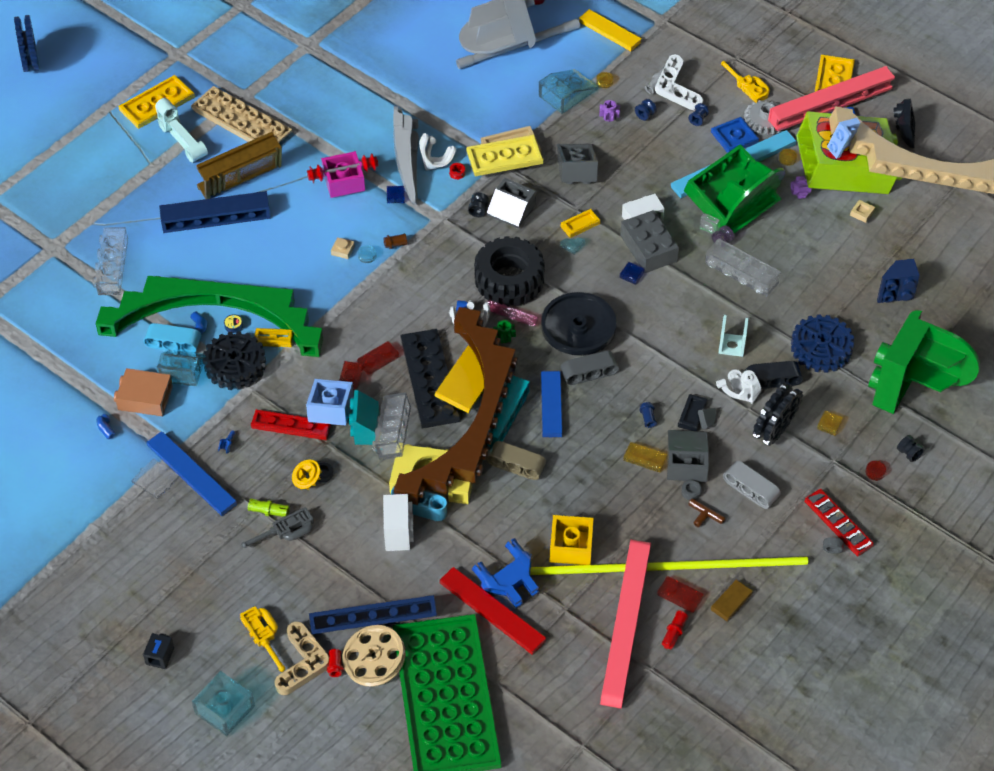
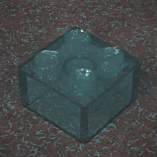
[192,671,255,737]

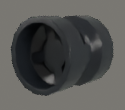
[468,192,489,218]
[897,435,925,462]

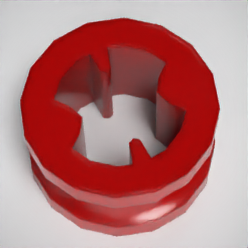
[449,163,465,180]

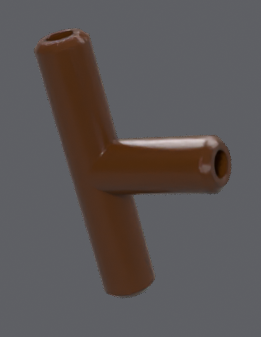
[688,499,726,527]

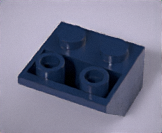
[877,259,920,303]

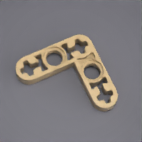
[275,622,329,695]

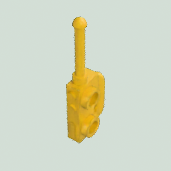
[721,61,770,103]
[240,606,285,672]

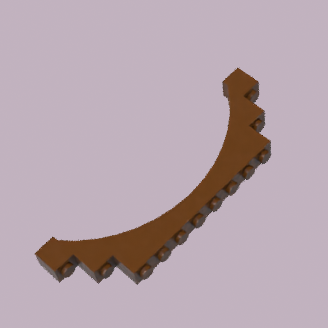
[394,307,518,505]

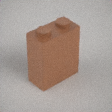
[114,368,173,417]

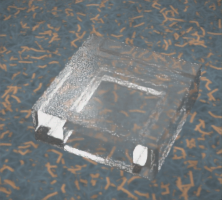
[700,213,720,236]

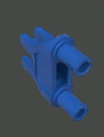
[472,538,539,609]

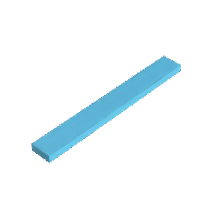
[671,130,796,198]

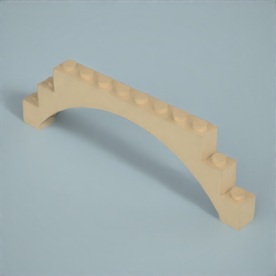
[829,106,994,194]

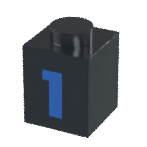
[143,633,174,670]

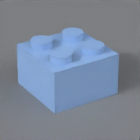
[306,379,354,425]

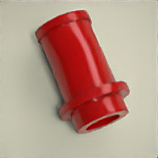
[327,649,344,677]

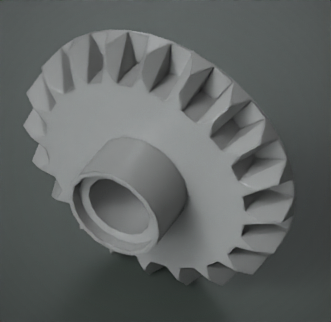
[744,100,784,135]

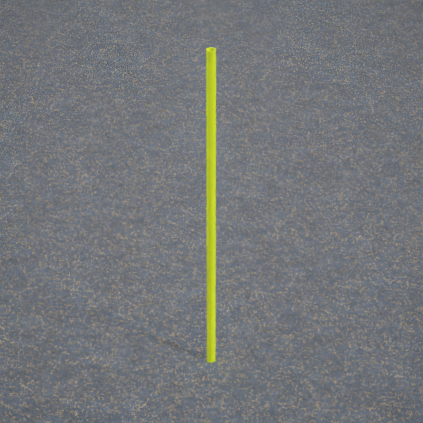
[502,557,808,575]

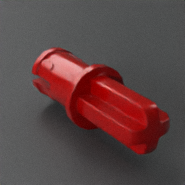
[662,610,689,650]

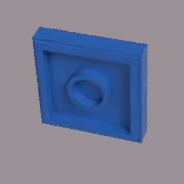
[711,117,759,153]

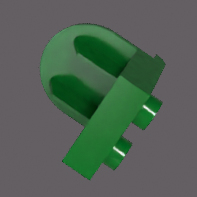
[684,144,786,237]
[868,310,980,414]

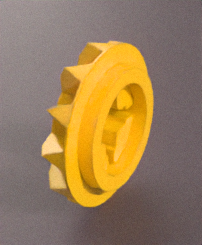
[292,460,322,490]

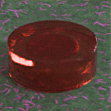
[865,460,886,481]

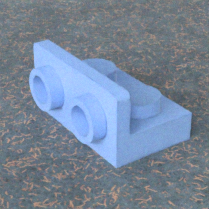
[827,118,860,159]

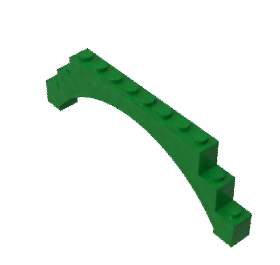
[95,276,323,357]

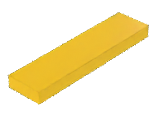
[579,9,641,52]

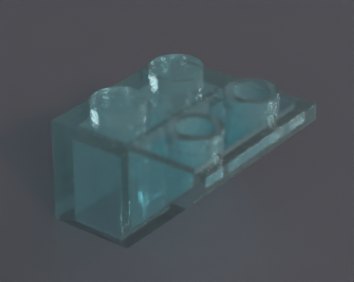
[157,350,204,386]

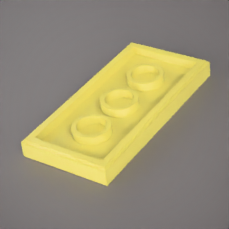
[466,135,543,176]

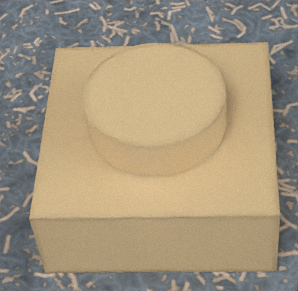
[850,200,875,223]
[331,237,355,259]

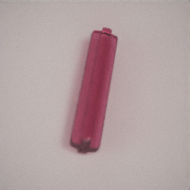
[488,300,538,327]

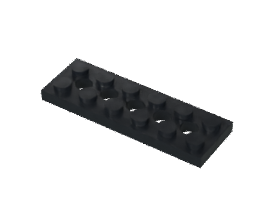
[400,329,460,429]

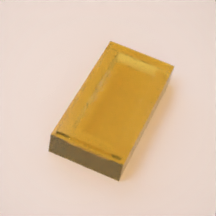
[623,442,667,473]

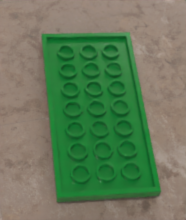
[393,614,501,771]

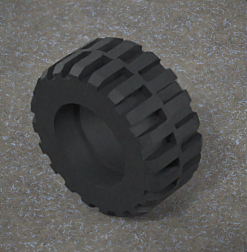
[474,236,545,307]

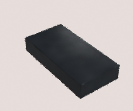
[678,394,708,431]

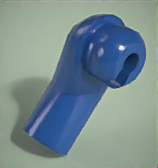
[190,311,208,335]

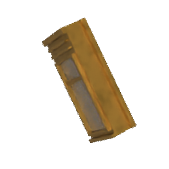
[196,131,282,199]

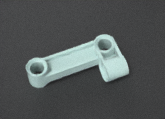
[155,98,208,163]

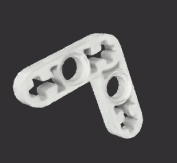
[655,54,703,110]

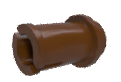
[383,233,407,249]

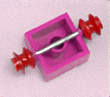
[307,151,378,198]

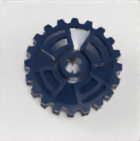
[14,15,39,72]
[791,314,854,373]

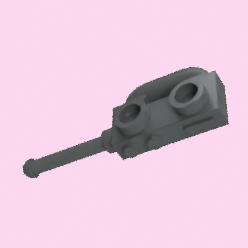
[241,507,314,548]

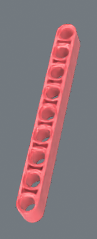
[600,539,651,709]

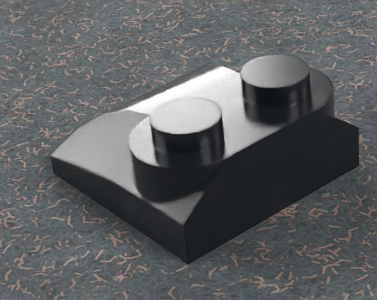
[893,99,916,148]

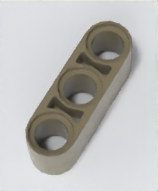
[486,441,546,480]

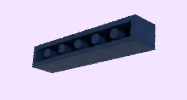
[159,191,271,233]
[309,595,437,635]

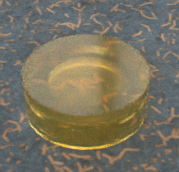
[596,72,613,88]
[779,149,797,166]

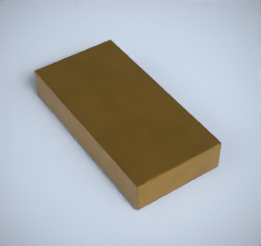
[711,580,753,622]

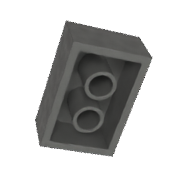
[620,210,679,273]

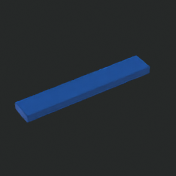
[147,431,237,516]

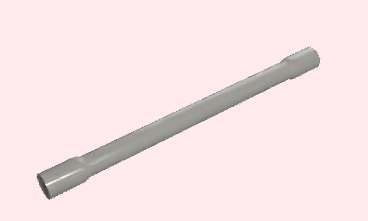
[456,18,580,69]

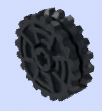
[203,331,266,390]
[753,382,803,446]

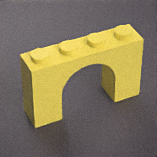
[389,444,473,504]

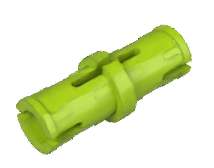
[248,498,290,517]

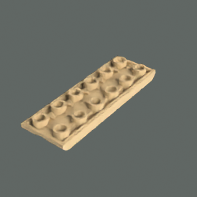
[191,86,292,143]

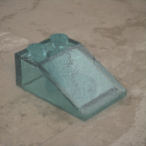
[539,69,599,114]

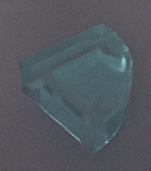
[560,237,585,254]

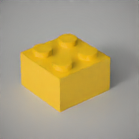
[550,515,593,565]

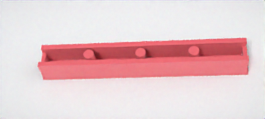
[768,66,895,131]

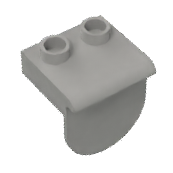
[459,0,536,54]

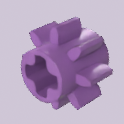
[599,100,620,122]
[791,176,811,199]

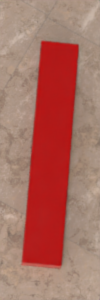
[440,567,546,655]

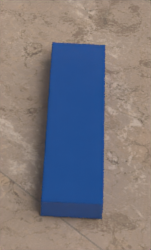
[541,371,562,437]

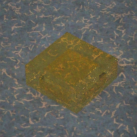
[817,411,843,436]

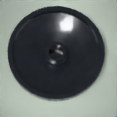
[541,292,617,356]

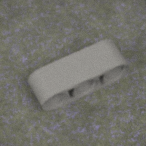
[723,461,781,509]

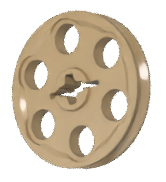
[342,625,406,687]

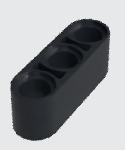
[745,361,803,389]

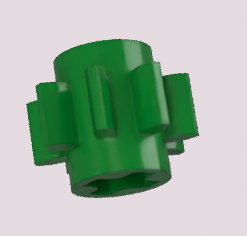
[493,320,516,344]

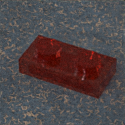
[357,341,399,375]
[339,361,363,393]
[657,576,704,613]

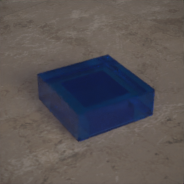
[387,186,405,203]
[620,262,645,285]

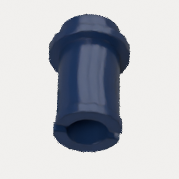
[639,402,657,428]

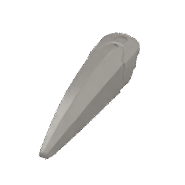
[393,106,419,205]

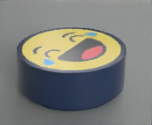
[224,314,243,333]

